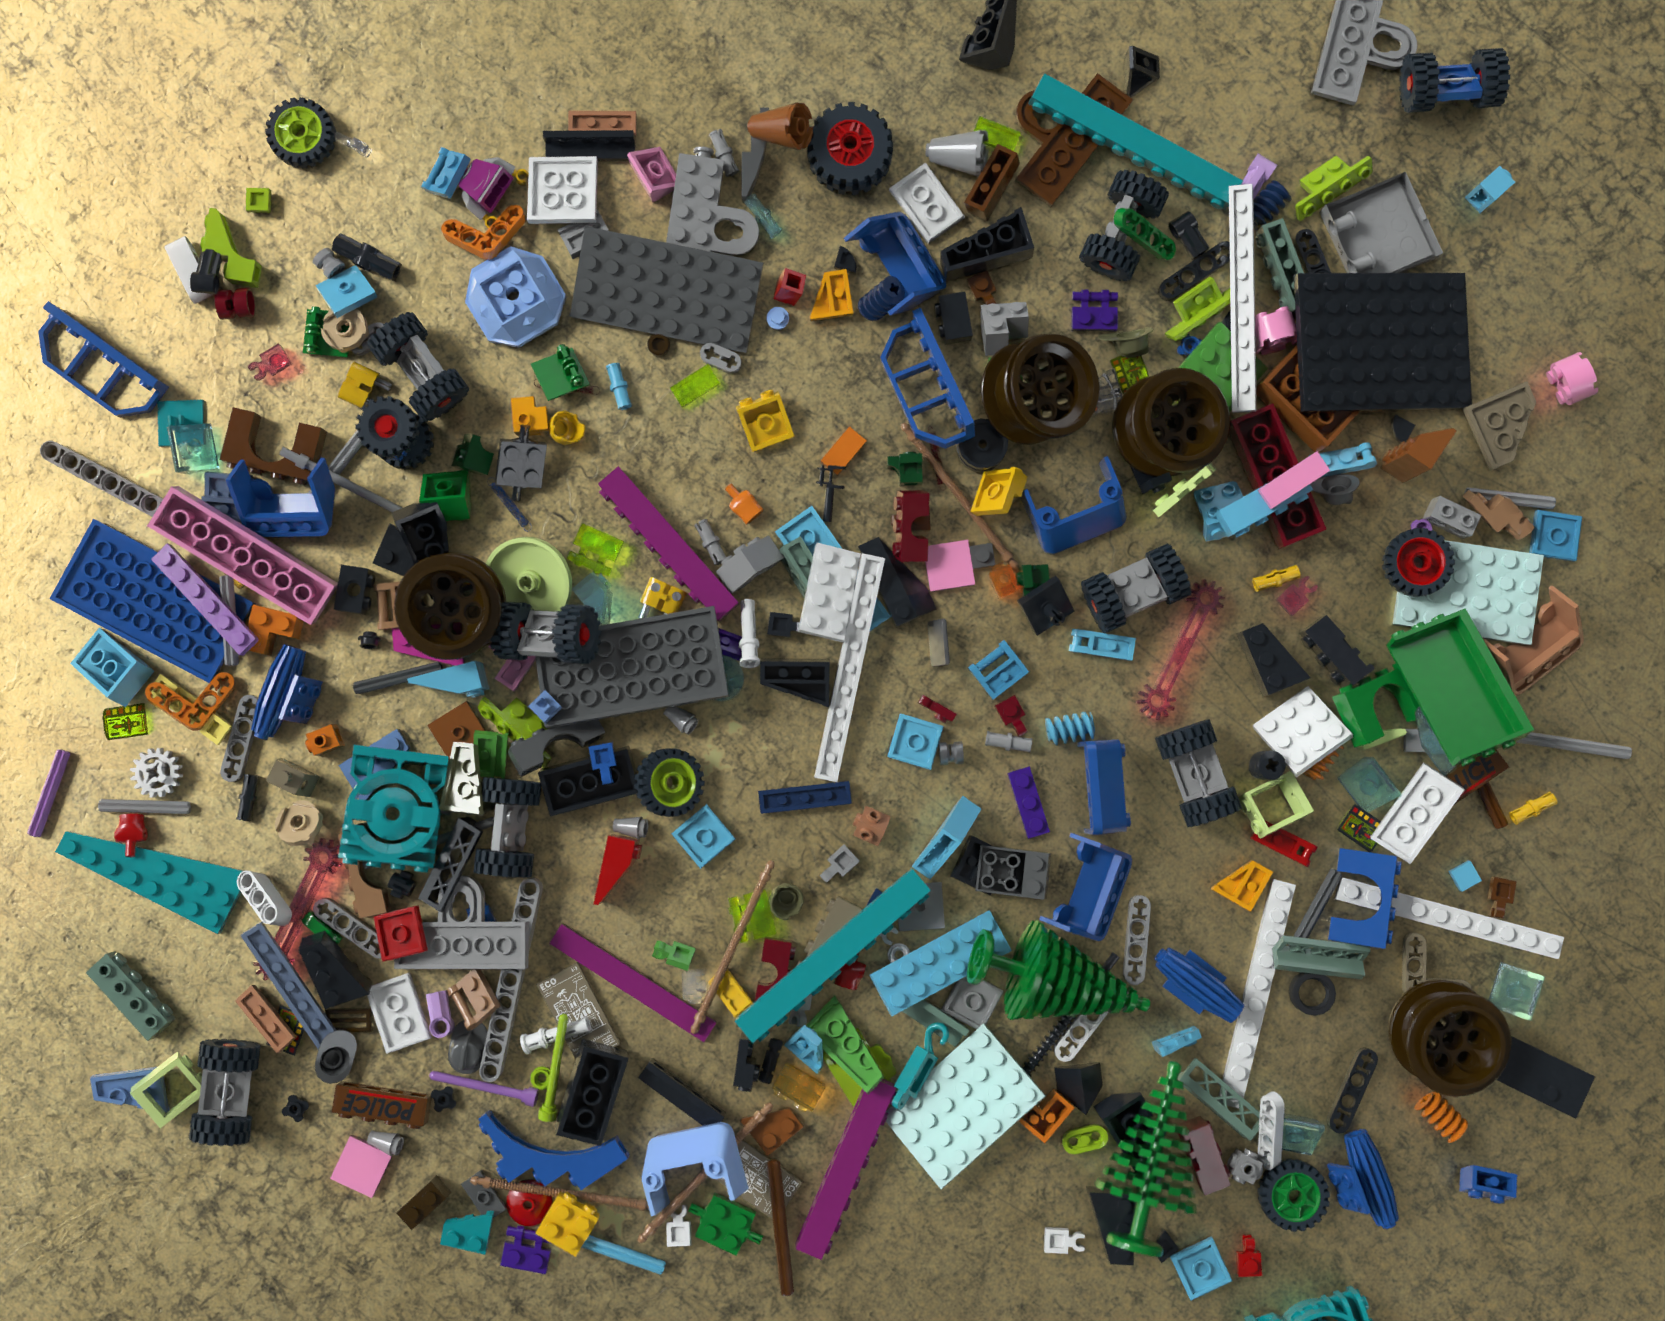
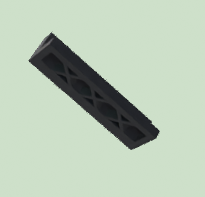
[543,130,636,161]
[418,817,484,912]
[638,1058,726,1126]

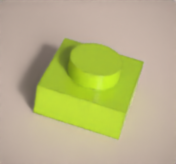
[246,188,271,213]

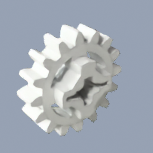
[130,748,183,798]

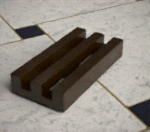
[325,1008,373,1032]

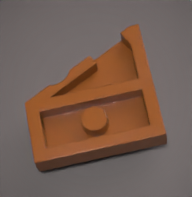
[740,1107,804,1156]

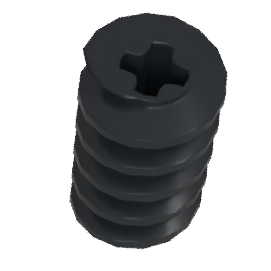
[1249,750,1286,780]

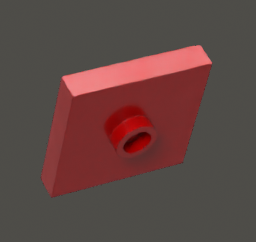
[373,906,428,962]

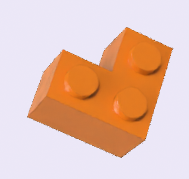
[247,604,304,656]
[1019,1088,1075,1143]

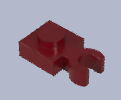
[918,695,957,724]

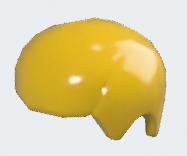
[549,411,585,445]

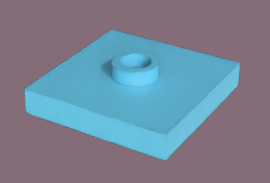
[316,265,377,318]
[887,713,944,770]
[671,804,736,869]
[1170,1237,1232,1300]

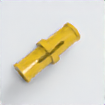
[1252,565,1301,592]
[1509,791,1558,825]

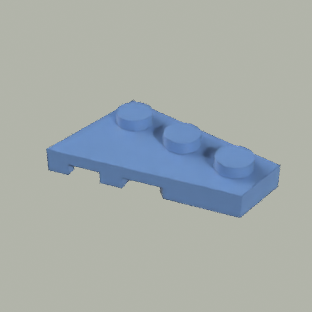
[338,729,410,800]
[90,1067,169,1113]

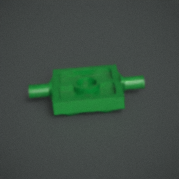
[688,1192,763,1256]

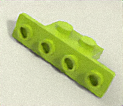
[1295,155,1373,221]
[1165,277,1231,341]
[477,697,552,768]

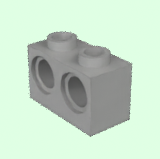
[1422,496,1481,539]

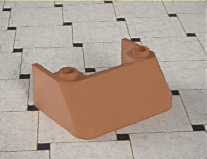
[1483,585,1584,696]

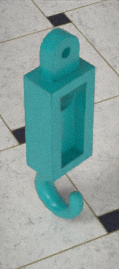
[892,1022,949,1110]

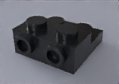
[733,1033,760,1092]

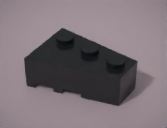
[1300,615,1375,687]
[1236,623,1311,696]
[760,658,830,708]
[299,930,372,1009]
[1086,1186,1136,1265]

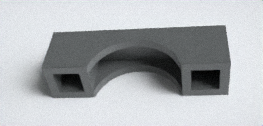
[508,720,605,777]

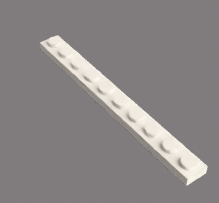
[1229,184,1256,413]
[814,553,885,782]
[1334,877,1564,959]
[1217,879,1296,1108]

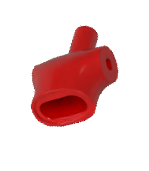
[114,813,148,857]
[834,952,866,990]

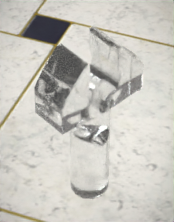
[335,132,372,158]

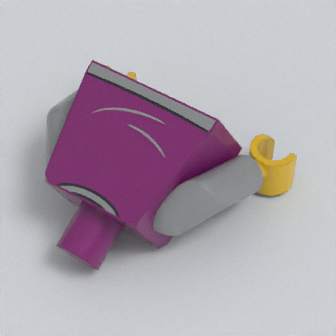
[458,157,529,229]

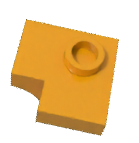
[511,396,549,437]

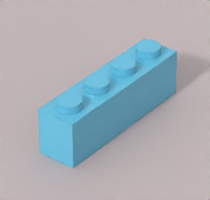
[1214,483,1313,538]

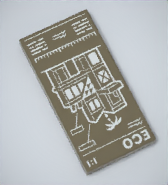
[536,962,620,1059]
[700,1134,802,1219]

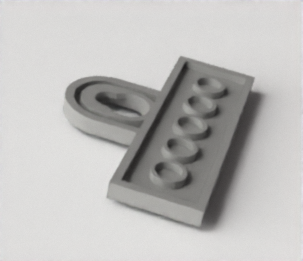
[1311,0,1417,105]
[666,153,759,256]
[394,875,529,969]

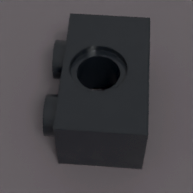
[334,564,375,615]

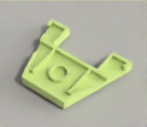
[1153,463,1217,517]

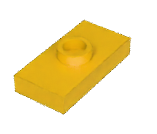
[708,968,754,1018]

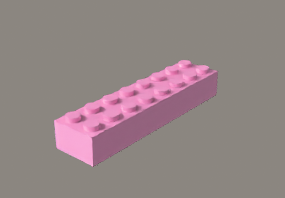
[147,486,338,625]

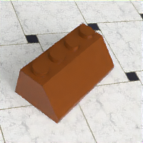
[1380,428,1457,483]

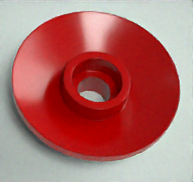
[506,1179,553,1226]

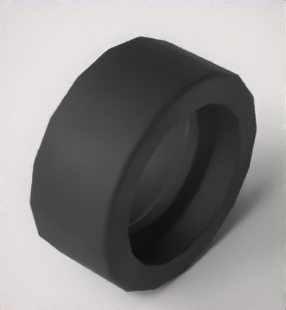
[1289,972,1336,1016]

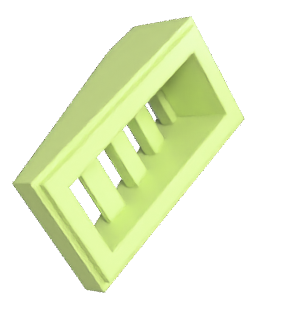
[1357,728,1407,750]

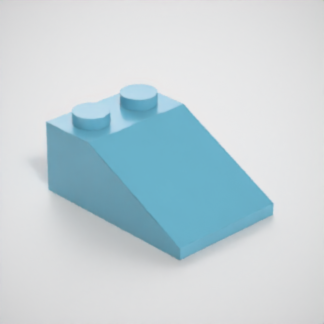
[70,628,154,707]
[407,661,490,698]

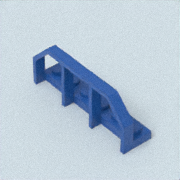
[38,301,169,417]
[880,308,975,449]

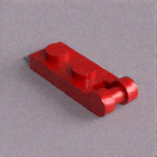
[1250,820,1318,867]

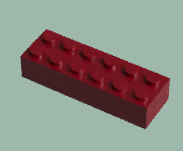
[1229,403,1327,550]

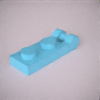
[1309,442,1377,477]
[1069,629,1136,661]

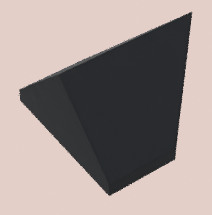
[1124,46,1160,98]
[1054,1062,1103,1115]

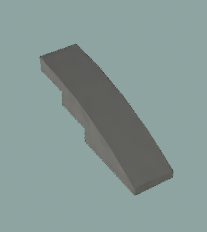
[742,108,769,203]

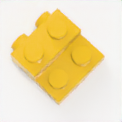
[736,389,795,452]
[970,467,1028,516]
[535,1191,600,1257]

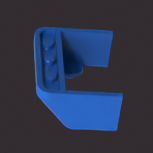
[844,212,947,316]
[1020,456,1127,555]
[226,458,335,537]
[1077,739,1131,835]
[1039,833,1132,941]

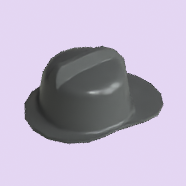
[1310,474,1360,505]
[448,1020,488,1074]
[315,1030,357,1084]

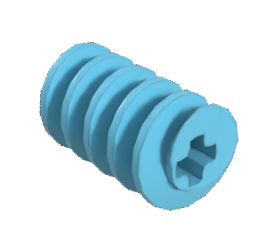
[1045,711,1095,746]

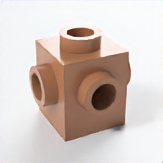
[852,806,891,846]

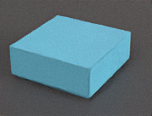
[1448,860,1482,892]

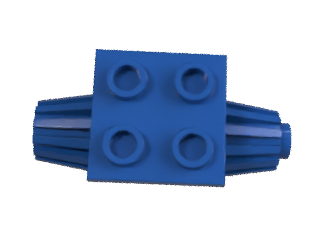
[251,644,323,740]
[1155,948,1245,1023]
[1327,1129,1399,1229]

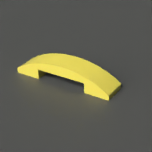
[151,674,232,745]

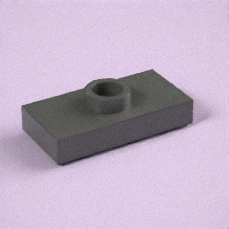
[461,1169,507,1218]

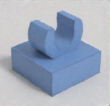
[528,690,563,724]

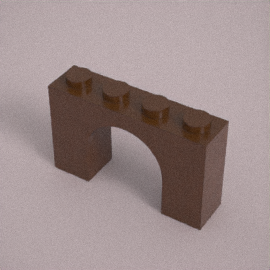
[219,407,327,486]

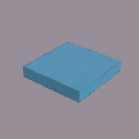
[1529,510,1582,562]

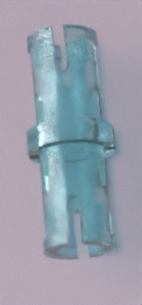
[744,194,782,239]

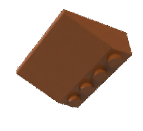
[1256,345,1360,452]

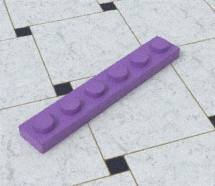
[151,543,259,656]

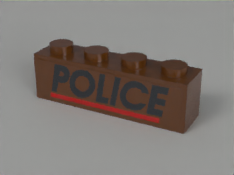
[1439,749,1509,805]
[331,1081,432,1129]

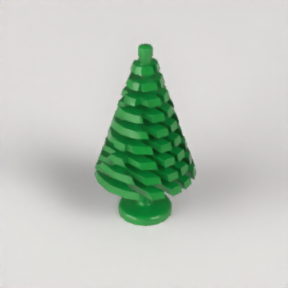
[967,920,1151,1020]
[1094,1061,1197,1257]

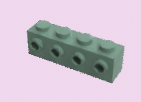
[1255,218,1304,314]
[86,951,176,1041]

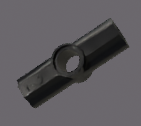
[331,233,402,281]

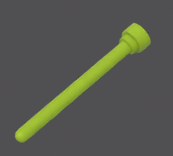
[538,1014,568,1122]

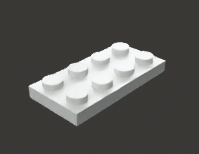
[798,543,861,642]
[1370,763,1464,864]

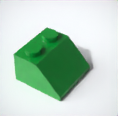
[419,470,472,521]

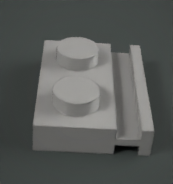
[558,210,609,259]

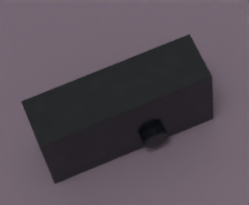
[538,746,638,817]
[1496,1036,1595,1119]
[555,1039,629,1146]

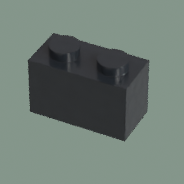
[934,291,973,345]

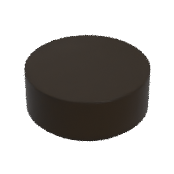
[647,334,670,357]

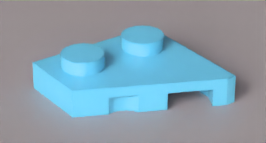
[784,1025,823,1074]
[1152,1026,1202,1057]

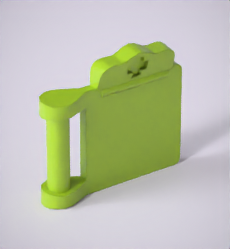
[823,1028,896,1106]

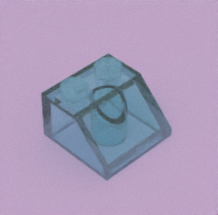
[572,572,613,625]

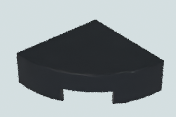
[834,246,857,275]
[1391,414,1416,444]
[1156,1229,1179,1263]

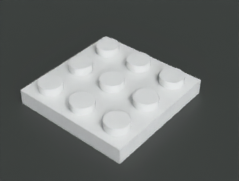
[527,156,598,224]
[1253,686,1353,777]

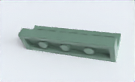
[779,536,813,599]
[1272,935,1371,979]
[879,995,969,1047]
[1178,1058,1260,1141]

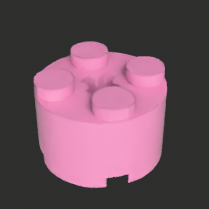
[1255,306,1297,355]
[1546,352,1598,405]

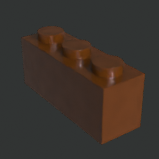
[964,144,1020,221]

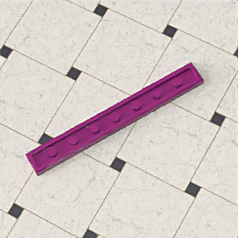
[549,923,717,1042]

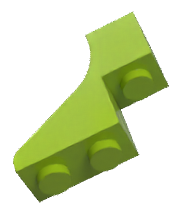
[200,208,262,288]

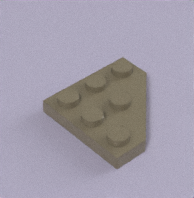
[1462,382,1536,471]

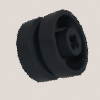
[956,418,1008,473]

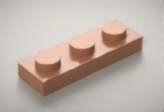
[568,111,637,136]
[235,985,297,1053]

